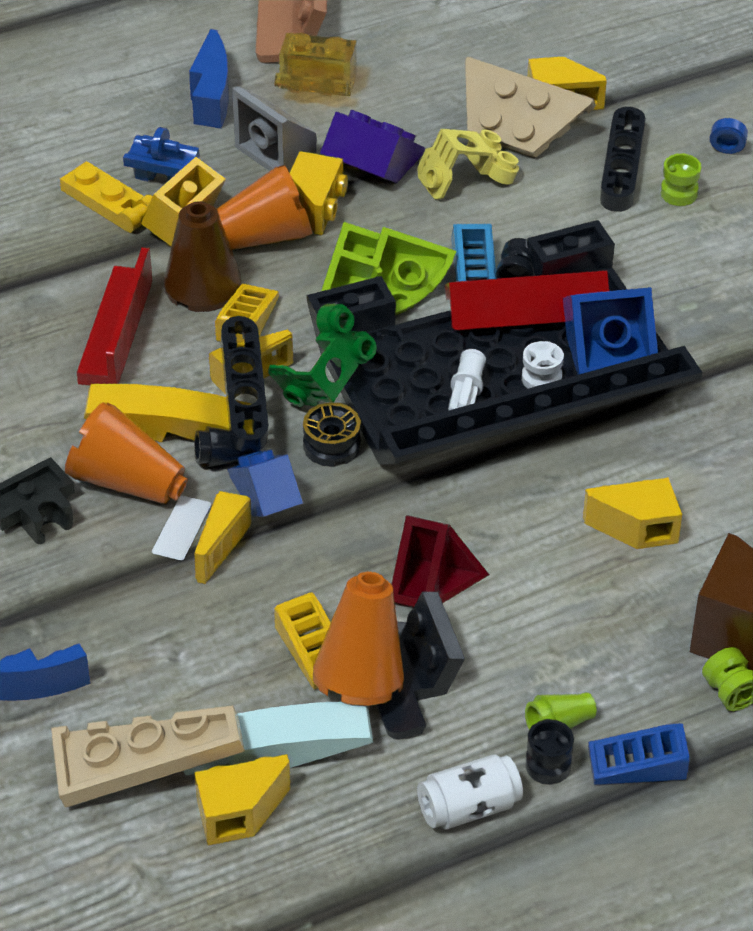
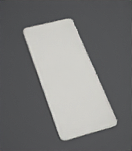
[152,496,211,560]

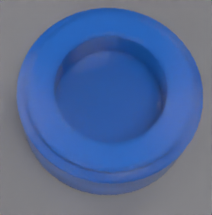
[710,118,748,154]

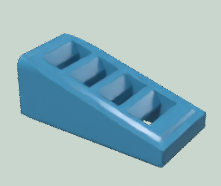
[451,224,496,282]

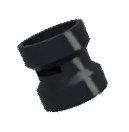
[496,238,535,279]
[525,719,574,785]

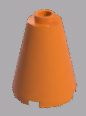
[217,165,313,250]
[65,402,188,504]
[313,572,404,706]

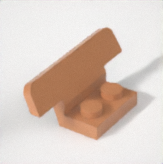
[256,0,327,63]

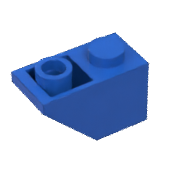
[227,449,303,517]

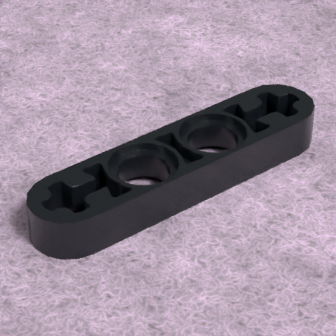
[600,107,646,212]
[221,316,269,453]

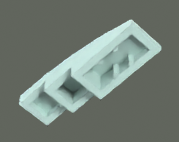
[183,702,373,776]

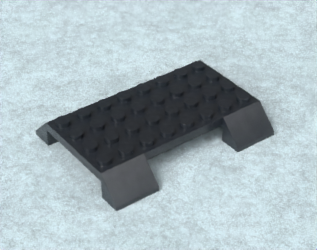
[306,220,703,464]

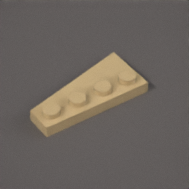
[51,705,245,808]

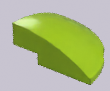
[321,222,456,315]

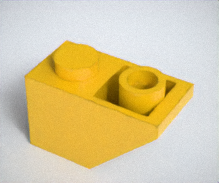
[290,151,348,235]
[583,477,682,549]
[194,754,290,846]

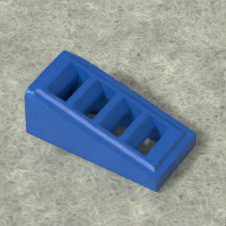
[588,723,689,785]

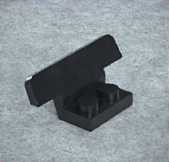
[376,591,465,739]

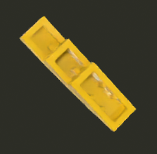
[83,384,253,442]

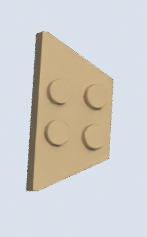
[465,56,596,158]

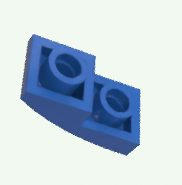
[0,643,91,701]

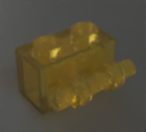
[275,33,357,97]

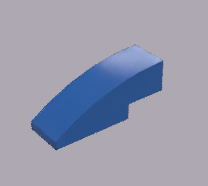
[189,29,229,129]

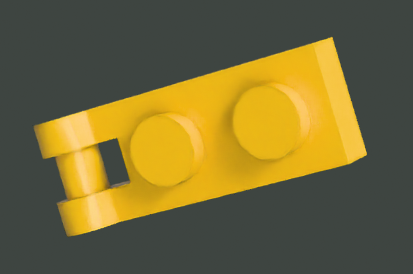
[60,161,152,233]

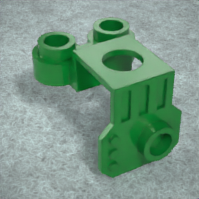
[268,304,377,407]

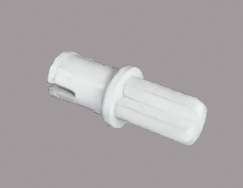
[448,349,486,410]

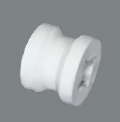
[522,341,564,388]

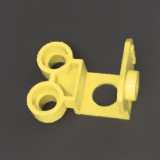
[417,129,519,200]

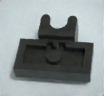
[0,457,75,544]

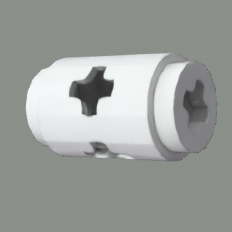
[417,754,523,829]

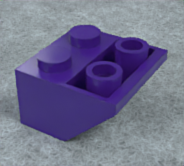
[320,110,425,183]

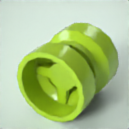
[661,153,701,206]
[702,647,753,711]

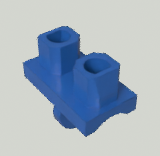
[123,127,200,182]

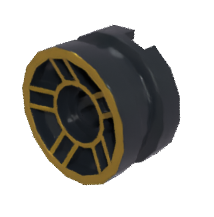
[303,402,361,467]

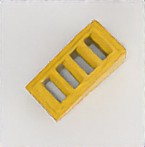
[215,283,279,343]
[209,329,294,394]
[194,491,251,584]
[274,592,330,690]

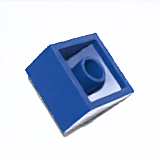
[563,287,658,375]

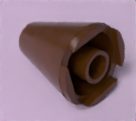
[164,201,241,312]

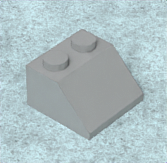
[232,86,317,173]

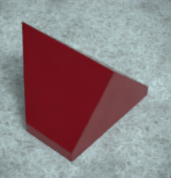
[391,515,490,607]

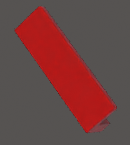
[77,247,153,386]
[445,271,609,330]

